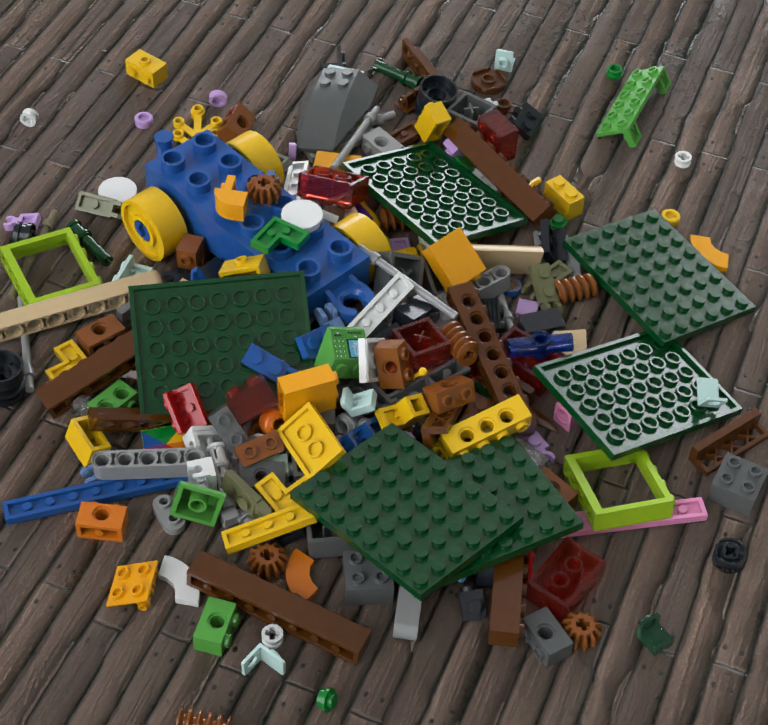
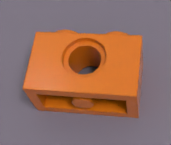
[75,501,129,542]

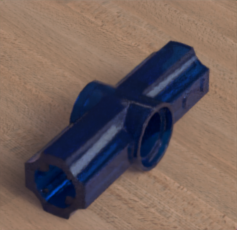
[507,331,574,359]

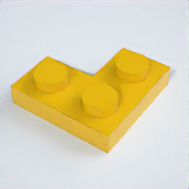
[45,339,87,381]
[254,472,308,512]

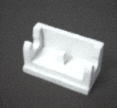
[182,425,231,458]
[186,456,218,491]

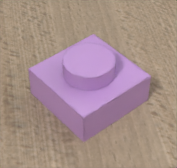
[443,138,464,158]

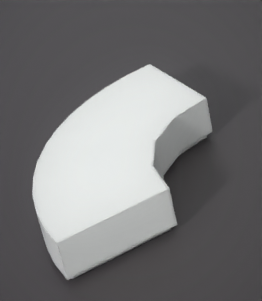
[158,555,200,607]

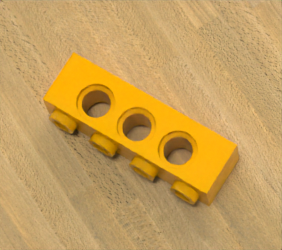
[440,394,532,458]

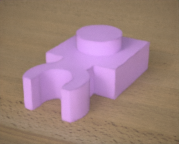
[3,213,41,231]
[518,431,555,468]

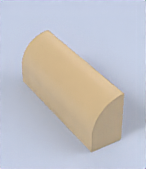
[471,244,544,274]

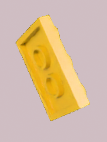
[276,402,347,479]

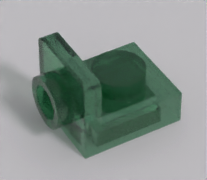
[636,612,674,656]

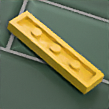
[221,504,317,555]

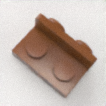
[234,429,285,468]

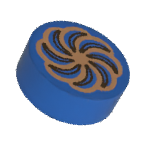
[504,278,522,297]

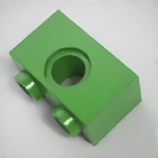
[193,597,240,657]

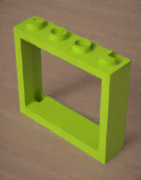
[0,227,103,306]
[563,449,676,532]

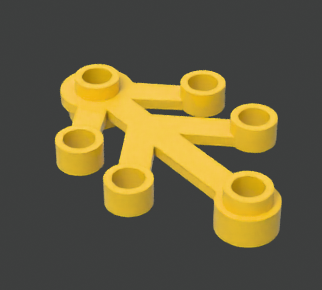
[173,104,222,143]

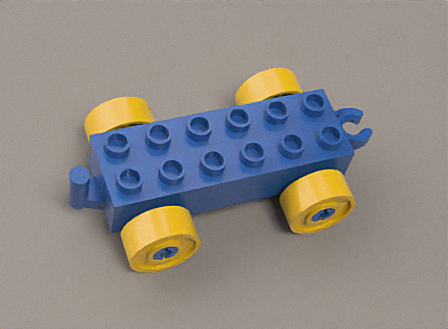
[121,129,391,324]

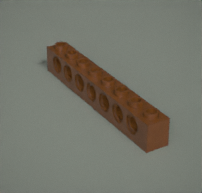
[446,281,538,440]

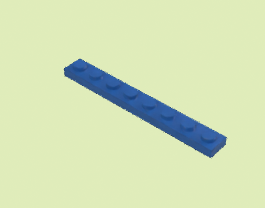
[2,477,188,525]

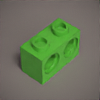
[87,379,139,409]

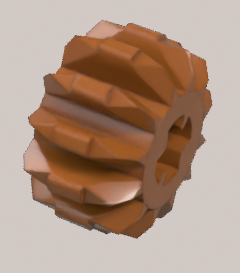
[246,173,282,207]
[247,541,288,582]
[561,610,602,652]

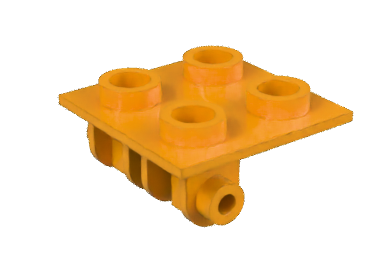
[106,560,159,611]

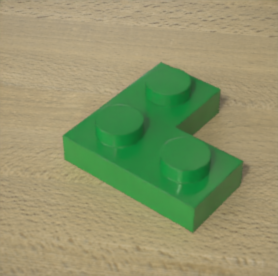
[250,216,310,255]

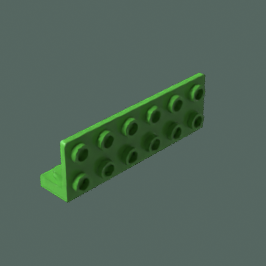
[596,66,672,148]

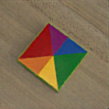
[141,425,186,465]

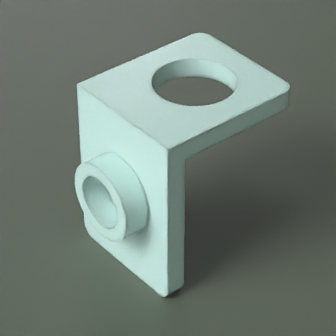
[494,49,515,72]
[697,377,728,408]
[241,643,286,676]

